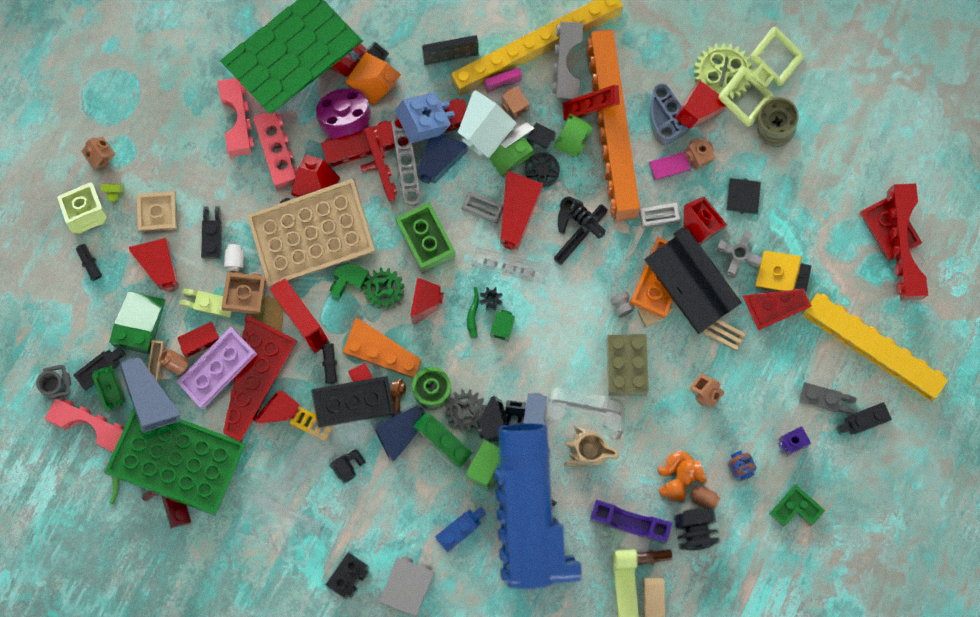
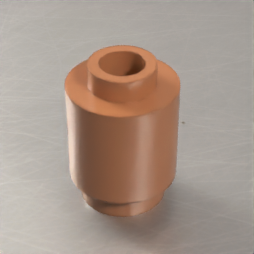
[159,349,189,375]
[690,484,721,509]

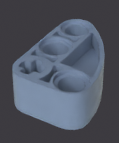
[649,84,689,145]

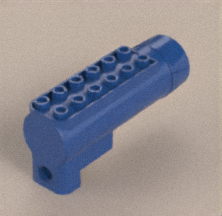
[494,423,582,589]

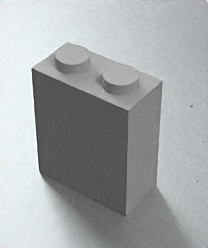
[379,556,435,617]

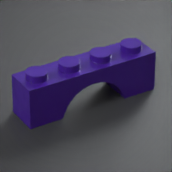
[590,500,672,544]

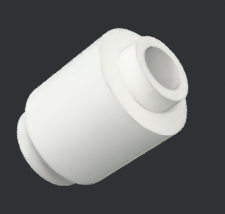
[224,244,244,273]

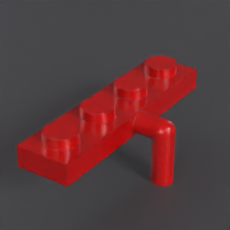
[360,126,398,201]

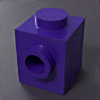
[778,426,811,456]

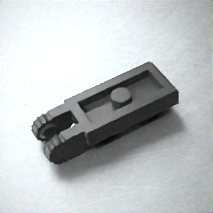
[799,382,857,414]

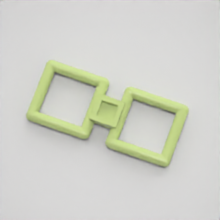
[718,27,804,126]

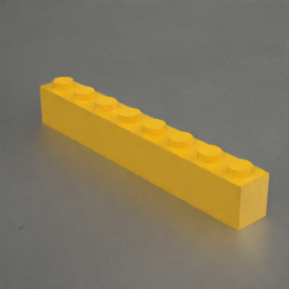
[802,292,948,402]

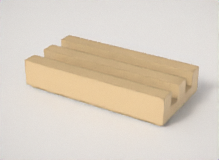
[702,319,746,351]

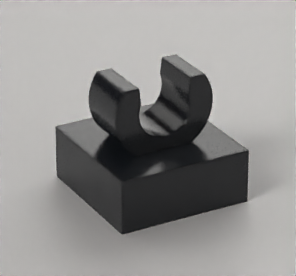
[505,400,526,423]

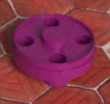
[316,88,371,138]

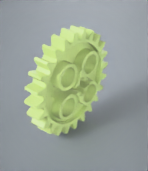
[693,43,754,101]

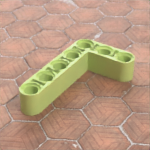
[612,549,639,617]

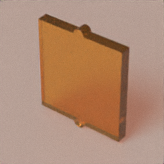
[251,295,283,331]

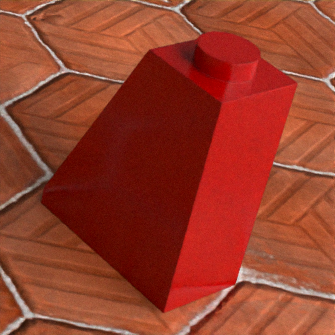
[675,80,726,129]
[129,238,179,291]

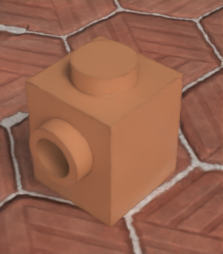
[501,86,530,119]

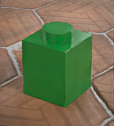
[490,310,515,342]

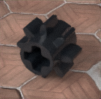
[480,287,503,311]

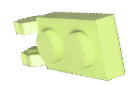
[179,288,233,319]

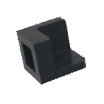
[527,122,556,149]

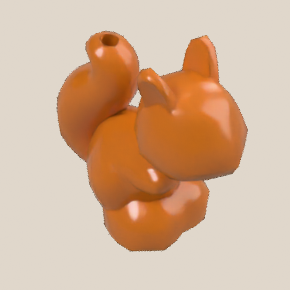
[658,451,707,502]

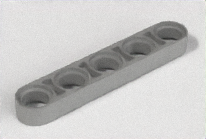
[392,115,420,206]

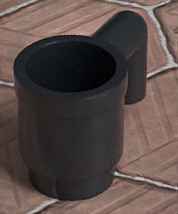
[329,449,366,484]

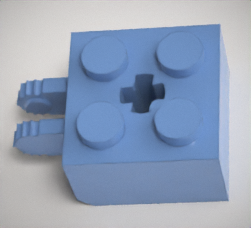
[395,92,455,143]

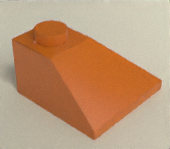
[345,52,401,105]

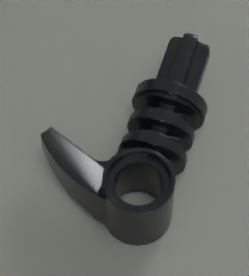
[558,196,606,239]

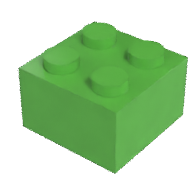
[466,440,500,491]

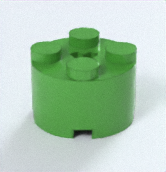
[554,114,593,158]
[412,367,452,409]

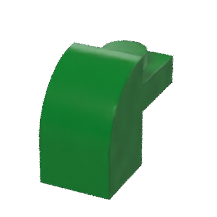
[329,264,370,302]

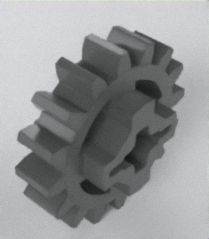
[445,389,486,432]

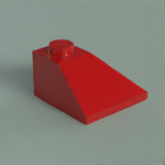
[291,154,340,197]
[684,196,727,245]
[410,278,444,324]
[253,390,300,423]

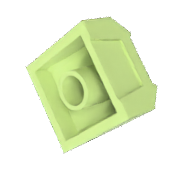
[57,182,107,234]

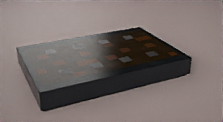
[422,35,479,65]

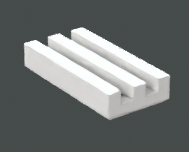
[639,203,680,228]

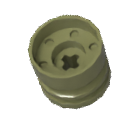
[757,97,799,146]

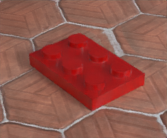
[859,198,922,262]

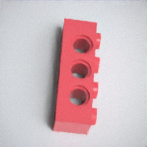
[253,112,297,190]

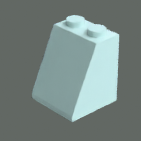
[458,90,517,158]

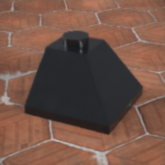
[478,396,510,442]

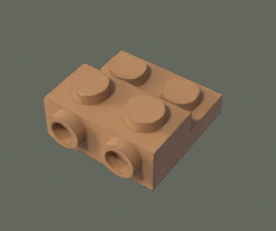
[221,271,266,315]

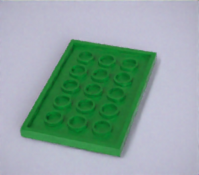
[104,408,246,516]

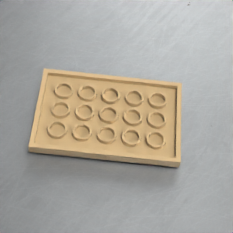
[247,178,376,287]

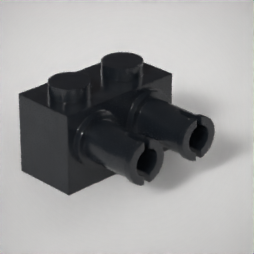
[325,552,369,599]

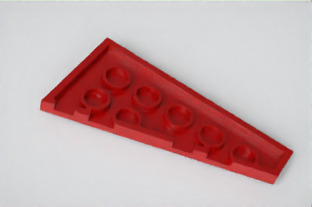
[223,314,298,442]

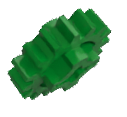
[363,268,405,310]

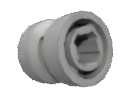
[610,292,635,317]

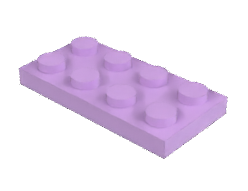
[177,327,257,409]

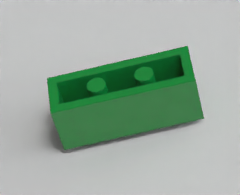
[413,412,473,468]

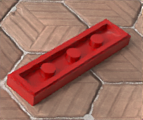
[563,85,620,121]

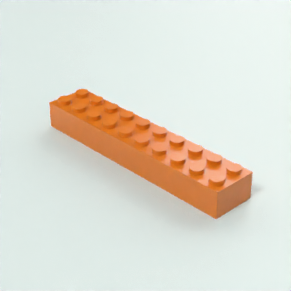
[586,29,640,222]

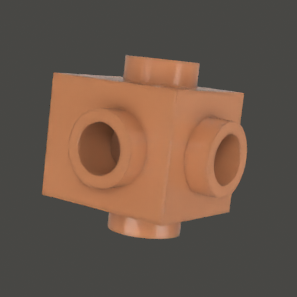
[81,137,115,169]
[685,138,716,170]
[689,374,724,408]

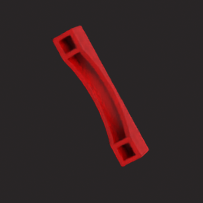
[887,183,928,300]

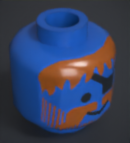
[728,451,757,481]

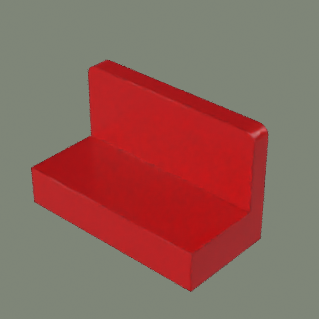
[177,322,219,358]

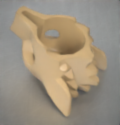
[564,425,620,467]

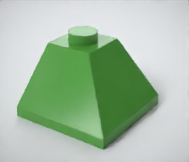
[489,136,533,177]

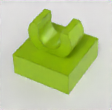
[101,183,124,201]

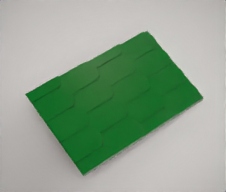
[220,0,363,115]

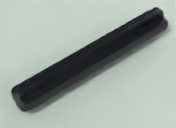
[554,204,608,265]

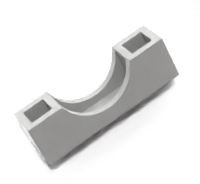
[553,21,583,99]

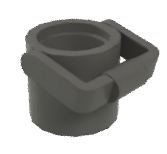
[36,365,72,399]

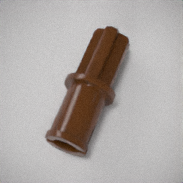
[636,549,673,565]

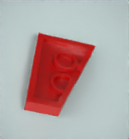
[742,289,812,330]

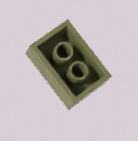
[606,334,648,396]

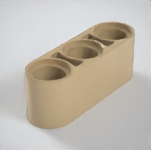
[643,578,665,617]

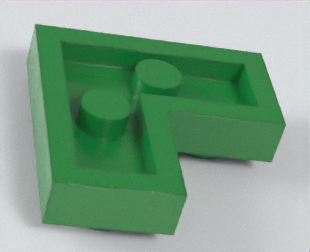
[769,484,826,527]

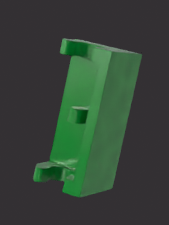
[92,365,126,411]

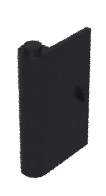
[644,227,742,334]

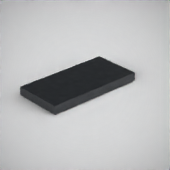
[311,376,395,428]

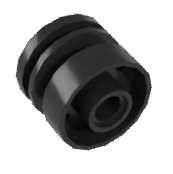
[673,508,721,551]

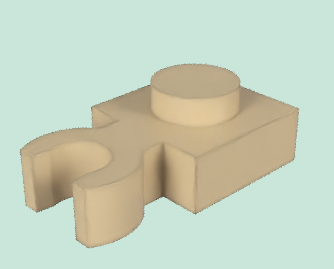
[637,307,674,328]

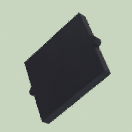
[726,178,761,214]

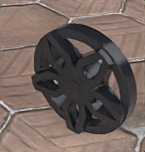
[525,153,560,188]

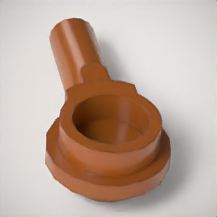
[391,379,406,416]

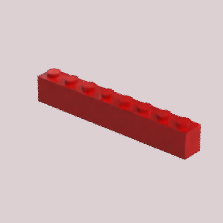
[321,99,467,168]

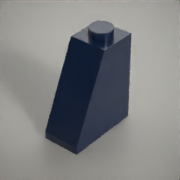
[417,134,468,184]
[373,405,424,461]

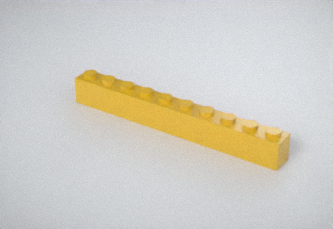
[451,0,623,96]

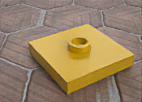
[755,250,802,291]

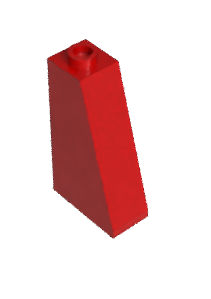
[501,171,543,250]
[270,278,330,354]

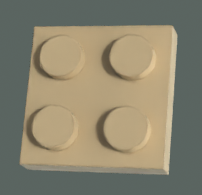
[137,191,177,232]

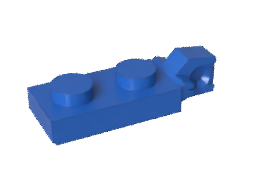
[435,507,486,552]

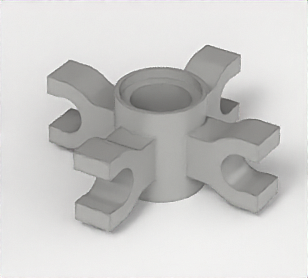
[716,231,763,277]

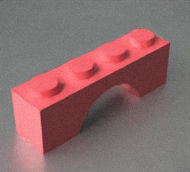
[218,78,254,157]
[45,398,124,453]

